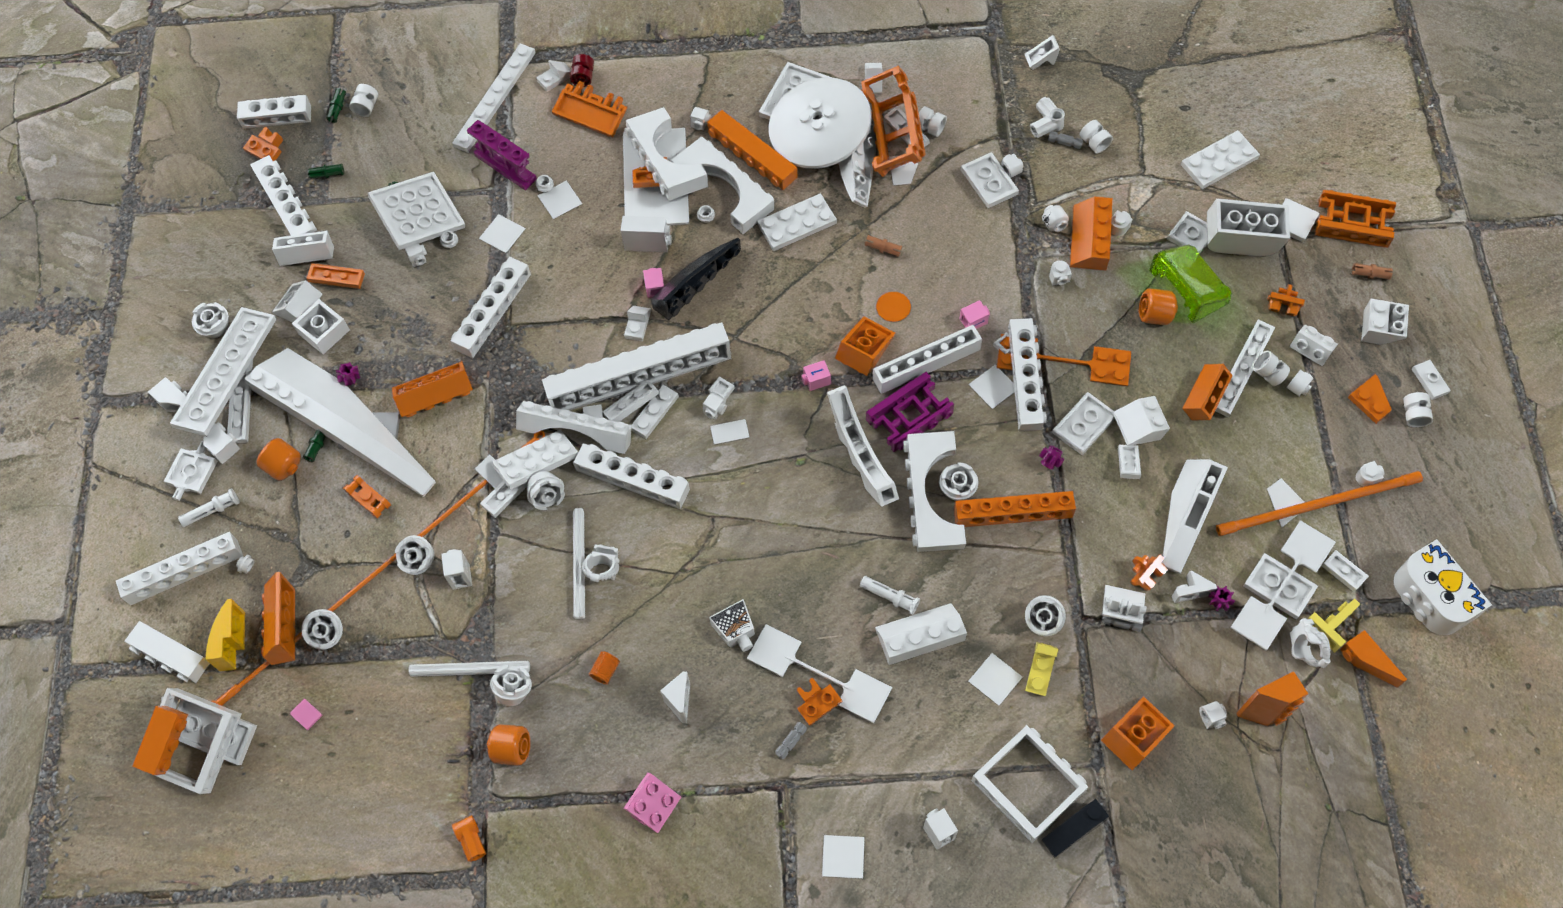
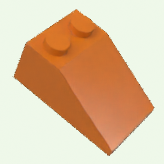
[835,316,896,376]
[1101,696,1175,770]

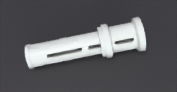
[178,488,240,527]
[860,576,920,615]

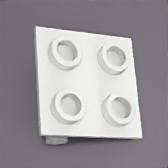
[1102,585,1147,624]

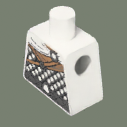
[709,599,755,652]

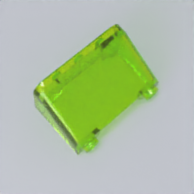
[1149,244,1232,323]

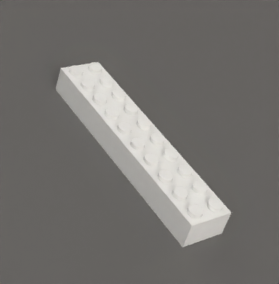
[542,322,731,411]

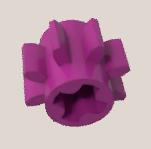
[336,362,360,386]
[1039,445,1064,470]
[1208,586,1235,611]

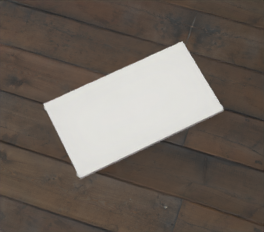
[623,128,689,226]

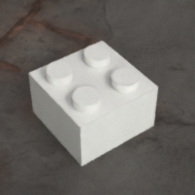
[292,299,350,355]

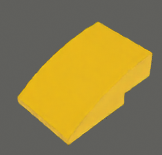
[205,599,245,672]

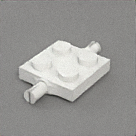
[164,441,218,501]

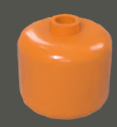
[1139,288,1178,325]
[257,438,301,481]
[487,724,531,766]

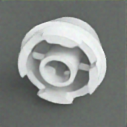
[191,302,229,338]
[939,463,978,501]
[527,471,565,510]
[395,535,434,575]
[1025,596,1066,636]
[302,609,343,649]
[490,665,532,706]

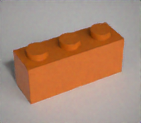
[1182,364,1233,420]
[132,706,188,775]

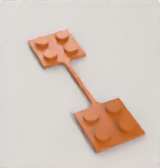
[997,334,1131,386]

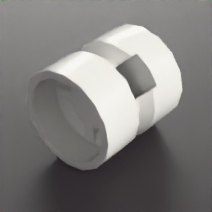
[349,84,378,117]
[919,106,947,137]
[1080,120,1113,153]
[1252,351,1290,386]
[1403,392,1433,427]

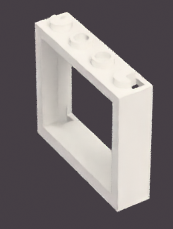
[155,688,241,794]
[971,725,1088,843]

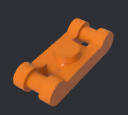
[343,475,391,519]

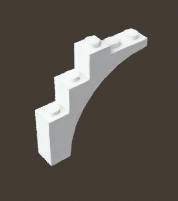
[827,385,899,507]

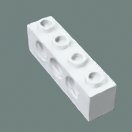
[237,95,311,129]

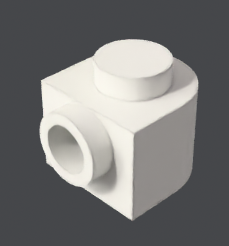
[690,107,712,131]
[1001,154,1023,178]
[1111,210,1133,236]
[405,243,427,268]
[1049,261,1072,285]
[1287,370,1313,397]
[703,393,727,419]
[1356,461,1384,487]
[1199,701,1227,729]

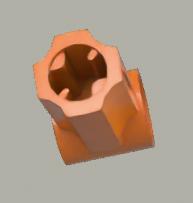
[452,815,486,862]

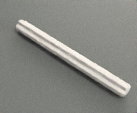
[573,508,585,620]
[409,661,530,677]

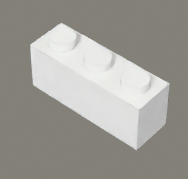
[272,231,334,266]

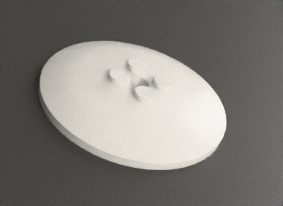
[769,78,871,168]

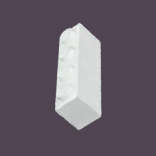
[125,621,210,683]

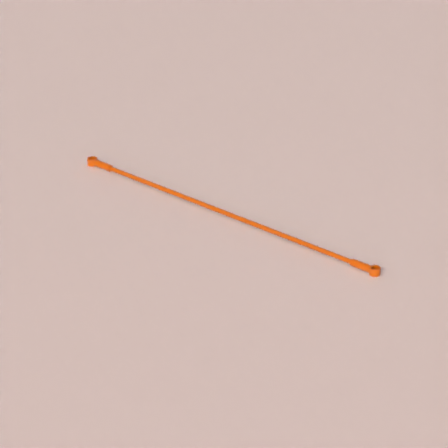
[211,430,546,706]

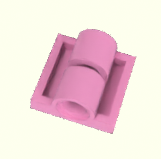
[624,772,681,833]

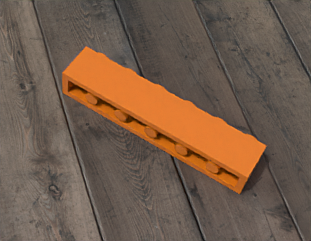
[707,110,798,190]

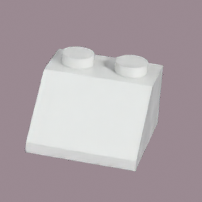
[272,280,322,323]
[1113,396,1170,446]

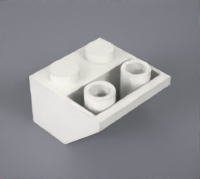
[1361,299,1409,345]

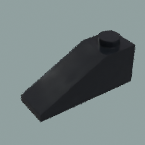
[1042,799,1109,858]

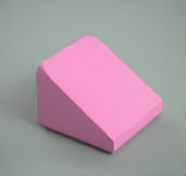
[290,699,323,730]

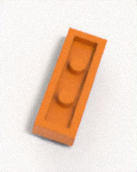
[306,263,365,289]

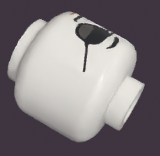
[1042,205,1069,232]

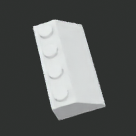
[875,603,967,665]

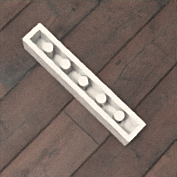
[873,325,982,394]

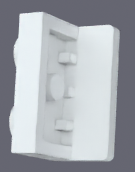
[1290,325,1338,366]

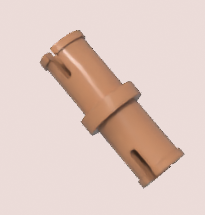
[865,235,902,257]
[1352,263,1393,280]

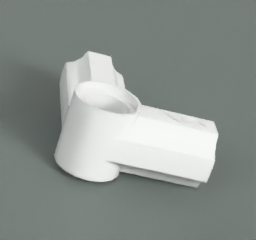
[1030,97,1065,138]

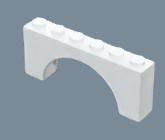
[625,107,708,201]
[671,137,774,234]
[903,431,966,552]

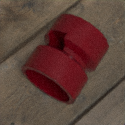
[570,54,594,87]

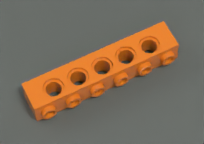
[954,491,1076,527]

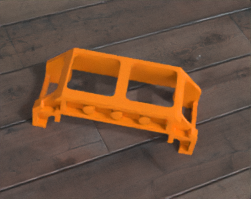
[861,65,926,177]

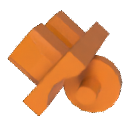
[1267,284,1305,317]
[1130,554,1168,591]

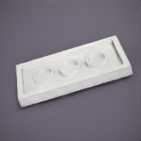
[1181,130,1260,189]
[757,193,837,251]
[492,430,578,490]
[177,699,257,765]

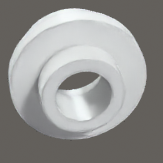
[536,175,554,192]
[697,205,715,223]
[440,231,458,248]
[236,555,254,574]

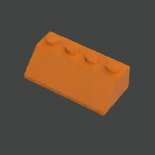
[1070,196,1113,271]
[392,361,473,417]
[261,572,295,665]
[1236,671,1308,726]

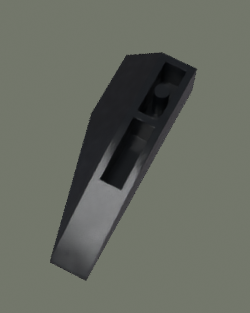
[651,238,741,321]

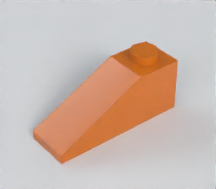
[1340,630,1407,688]

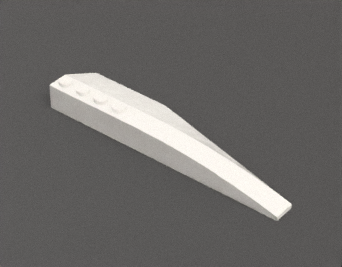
[245,348,436,497]

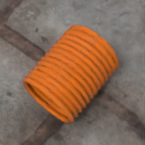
[589,651,620,685]

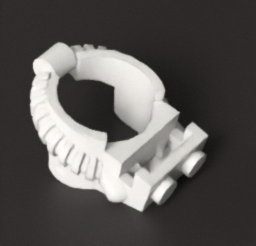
[581,544,620,582]
[1290,618,1331,668]

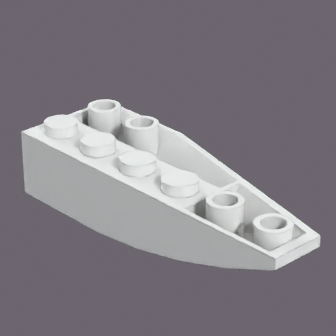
[839,123,876,208]
[1162,459,1228,574]

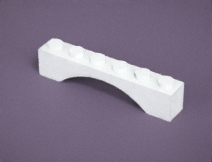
[148,377,240,464]
[516,401,632,454]

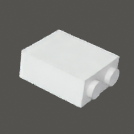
[621,216,672,252]

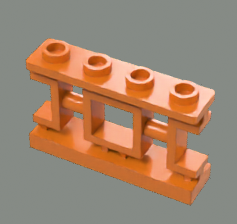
[1315,190,1396,248]

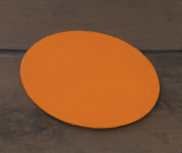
[876,292,911,322]

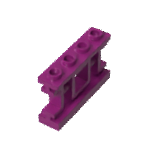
[467,120,537,191]
[866,372,954,452]

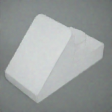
[1025,35,1060,70]
[536,60,571,92]
[865,63,883,95]
[624,306,651,341]
[1172,571,1217,603]

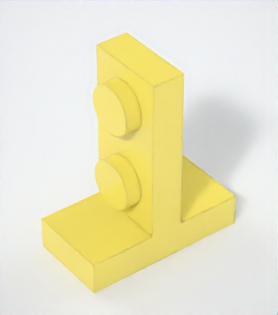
[1308,598,1360,653]
[1025,642,1058,696]

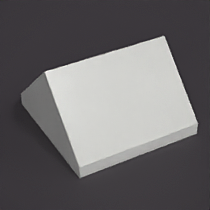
[660,672,690,724]

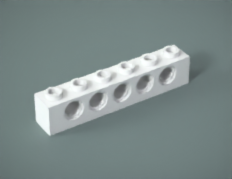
[250,155,317,236]
[451,257,531,358]
[1008,318,1046,431]
[573,443,690,509]
[116,532,243,606]

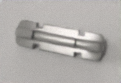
[1048,131,1083,149]
[1102,616,1143,632]
[775,722,807,759]

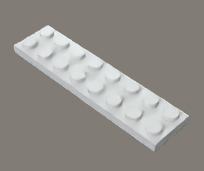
[170,307,276,437]

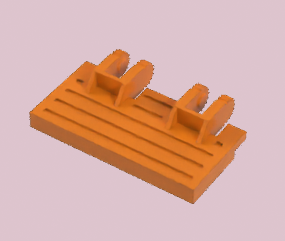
[552,81,627,138]

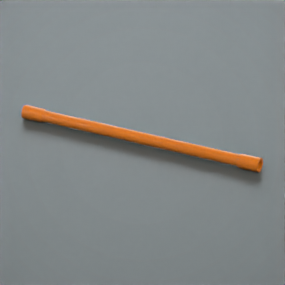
[1216,471,1423,536]

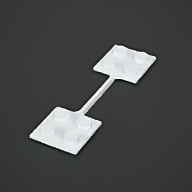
[1230,520,1336,651]
[747,624,892,723]

